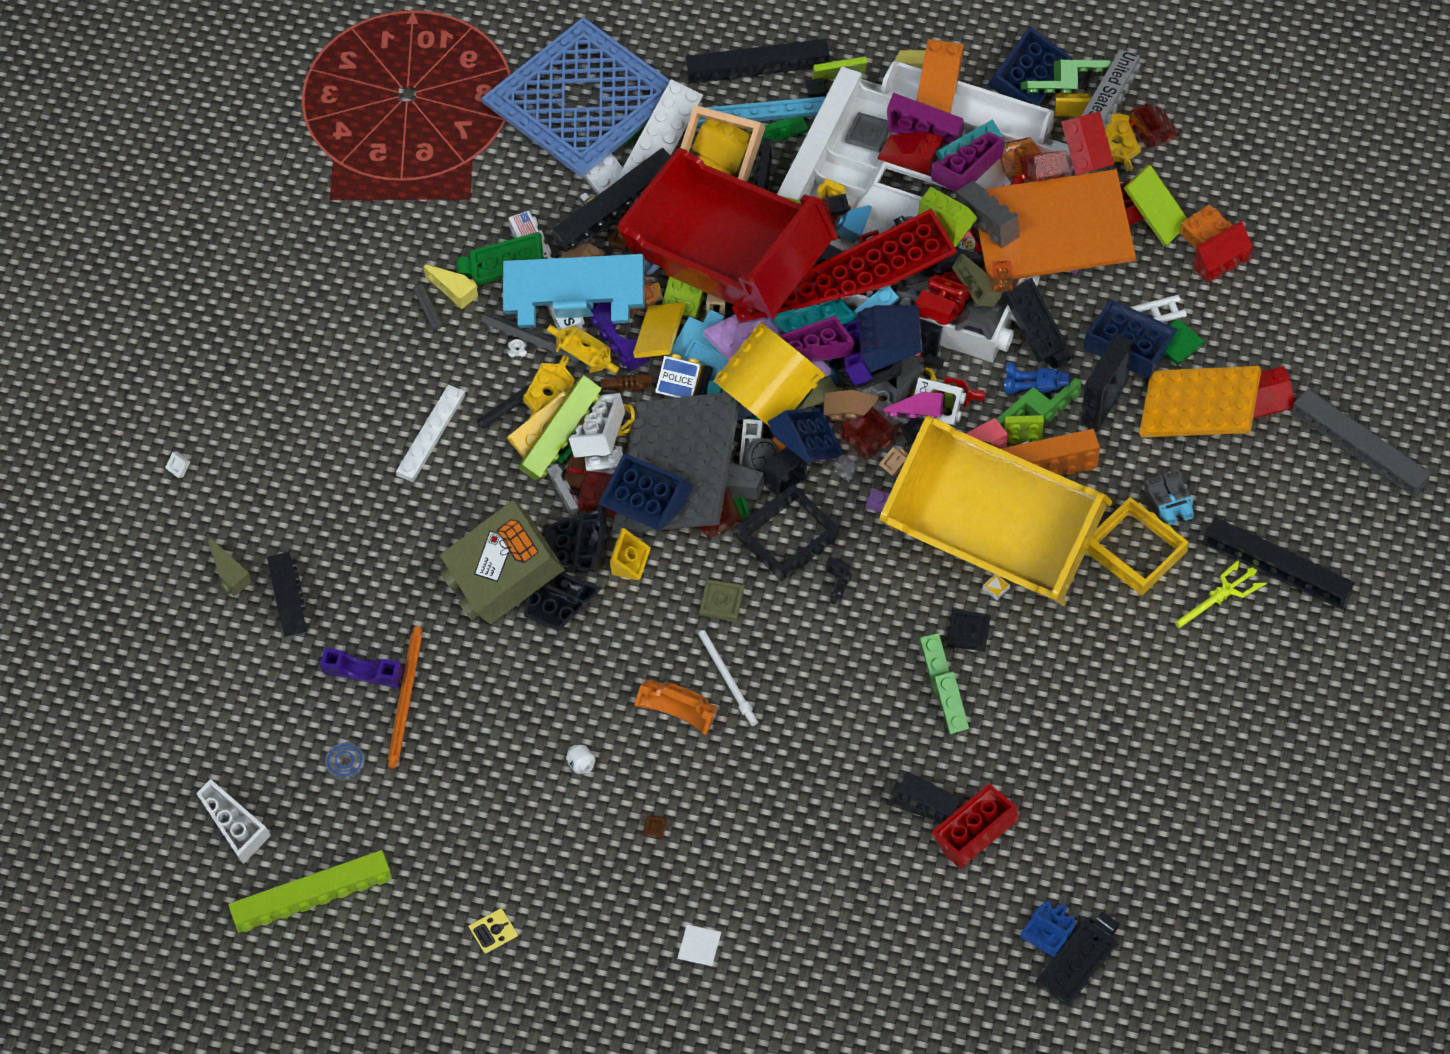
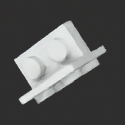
[585,446,623,481]

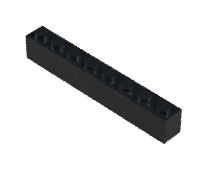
[686,39,830,84]
[551,147,671,252]
[1202,517,1355,610]

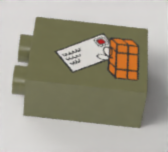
[439,500,565,625]

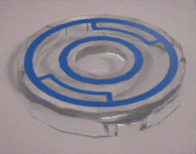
[325,742,365,781]

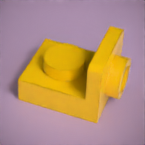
[817,178,846,202]

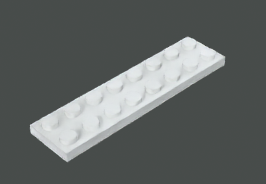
[616,79,703,201]

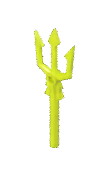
[1175,561,1267,628]

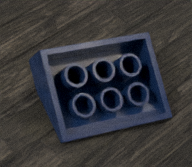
[987,26,1072,106]
[1083,299,1177,379]
[858,305,923,373]
[768,407,846,463]
[598,453,694,532]

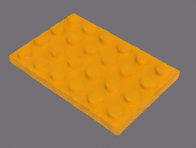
[1139,366,1261,437]

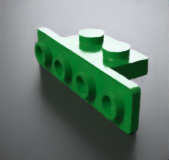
[748,116,808,145]

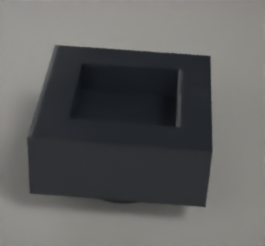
[805,78,826,98]
[828,194,850,216]

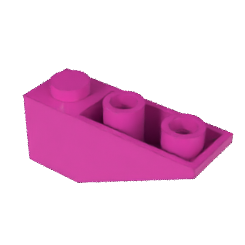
[883,392,944,419]

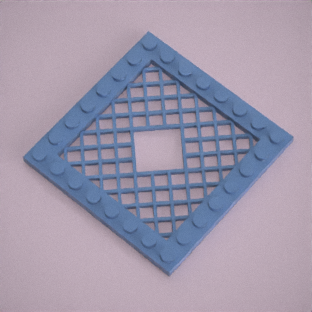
[481,17,670,178]

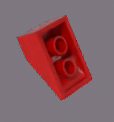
[878,132,943,175]

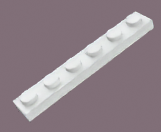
[396,385,465,482]

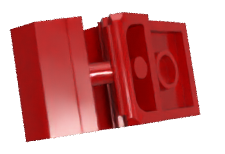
[915,271,971,325]

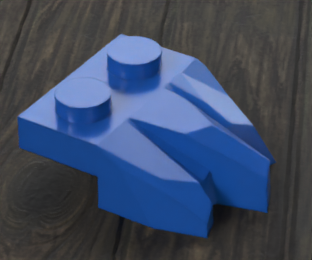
[1020,901,1075,957]

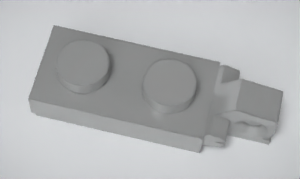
[547,464,580,516]

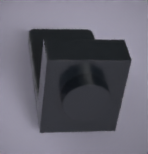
[826,557,853,604]

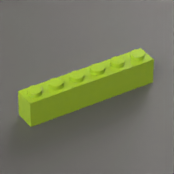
[517,375,602,481]

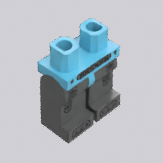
[1144,470,1194,525]

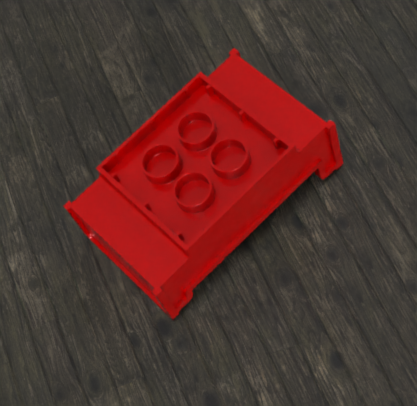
[618,148,838,320]

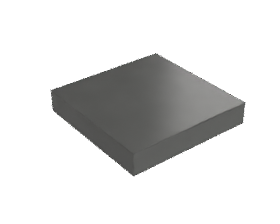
[845,112,889,152]

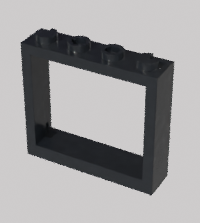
[1081,334,1133,432]
[735,484,839,582]

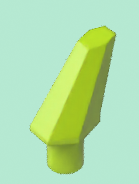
[945,384,960,412]

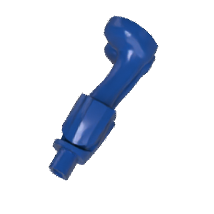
[1004,362,1070,395]

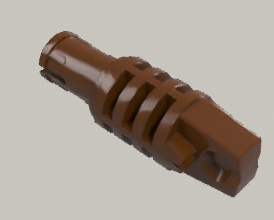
[601,374,653,392]

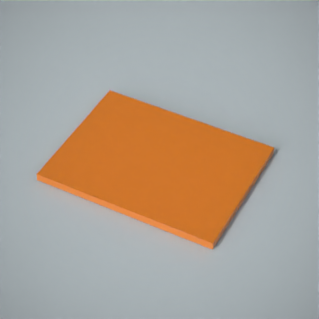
[977,169,1136,282]

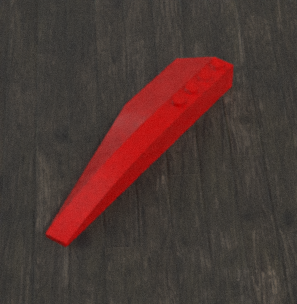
[732,208,957,323]

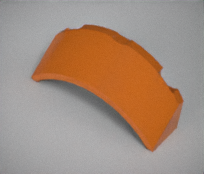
[634,680,718,735]

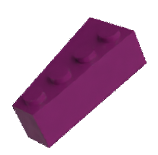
[887,93,964,144]
[931,132,1004,192]
[779,315,854,362]

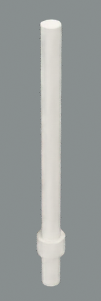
[698,630,758,726]

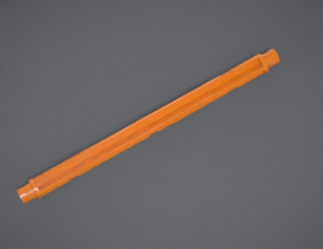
[388,626,422,768]

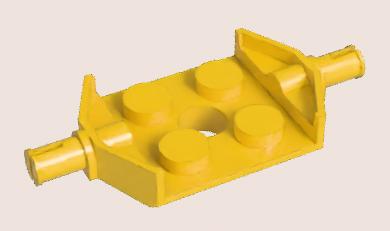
[1105,113,1141,171]
[547,324,620,374]
[523,355,575,419]

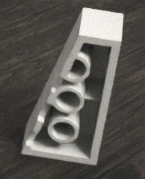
[569,393,625,457]
[196,779,271,864]

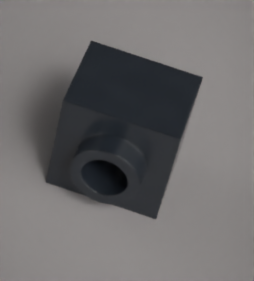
[901,418,923,445]

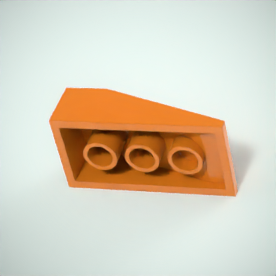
[916,39,964,114]

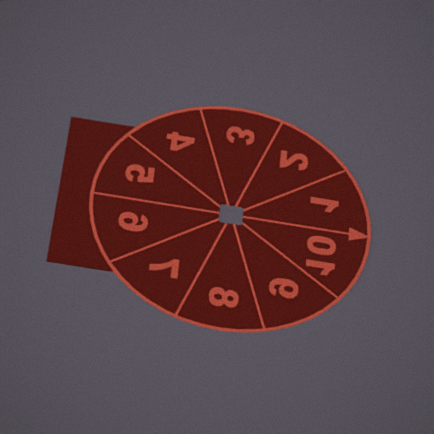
[302,11,511,200]

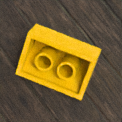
[692,119,751,175]

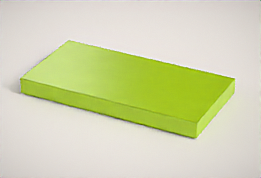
[1124,165,1187,246]

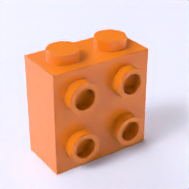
[1180,204,1232,249]

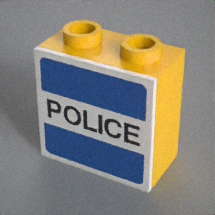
[656,353,703,398]

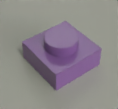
[866,489,890,512]

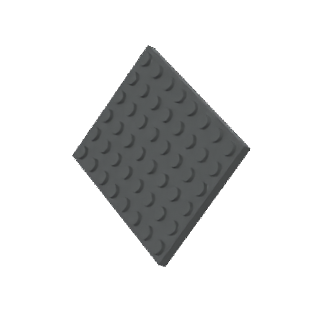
[612,392,740,534]

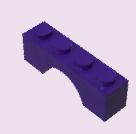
[590,302,649,372]
[843,319,872,386]
[320,647,403,689]

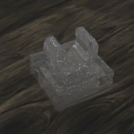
[834,455,858,482]

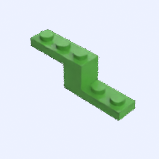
[1021,60,1111,94]
[996,378,1081,429]
[919,633,969,734]

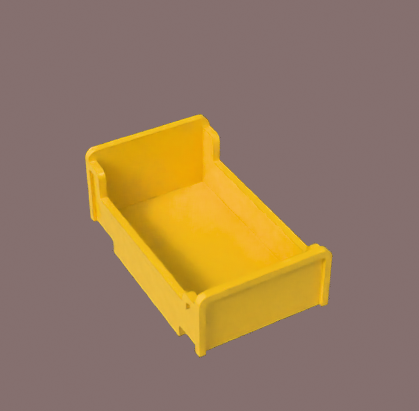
[879,415,1112,606]

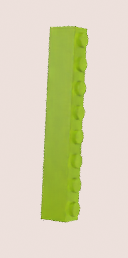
[228,850,392,933]

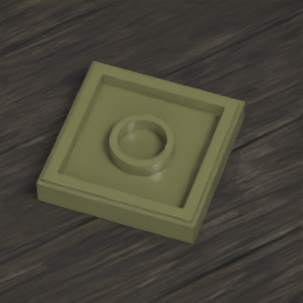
[699,579,745,622]

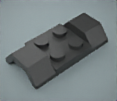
[955,288,1007,340]

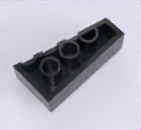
[267,552,307,637]

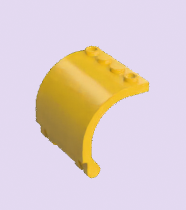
[713,322,826,427]

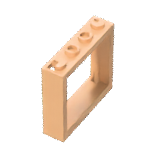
[680,105,765,182]

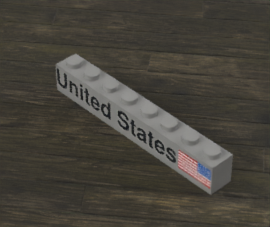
[1081,50,1141,129]

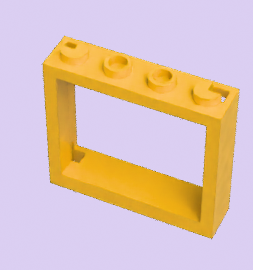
[1086,497,1189,596]

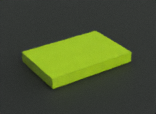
[811,57,867,81]

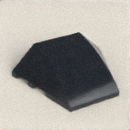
[545,505,608,572]
[524,572,602,632]

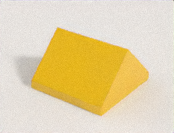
[1055,93,1092,117]
[610,528,651,581]

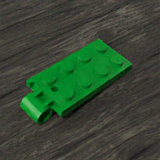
[456,232,544,286]

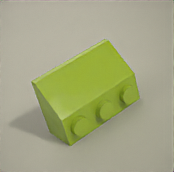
[918,187,977,247]

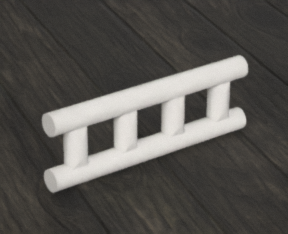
[1130,295,1187,322]

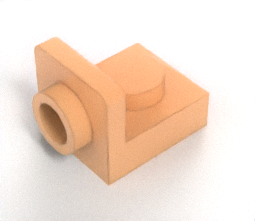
[879,447,908,477]

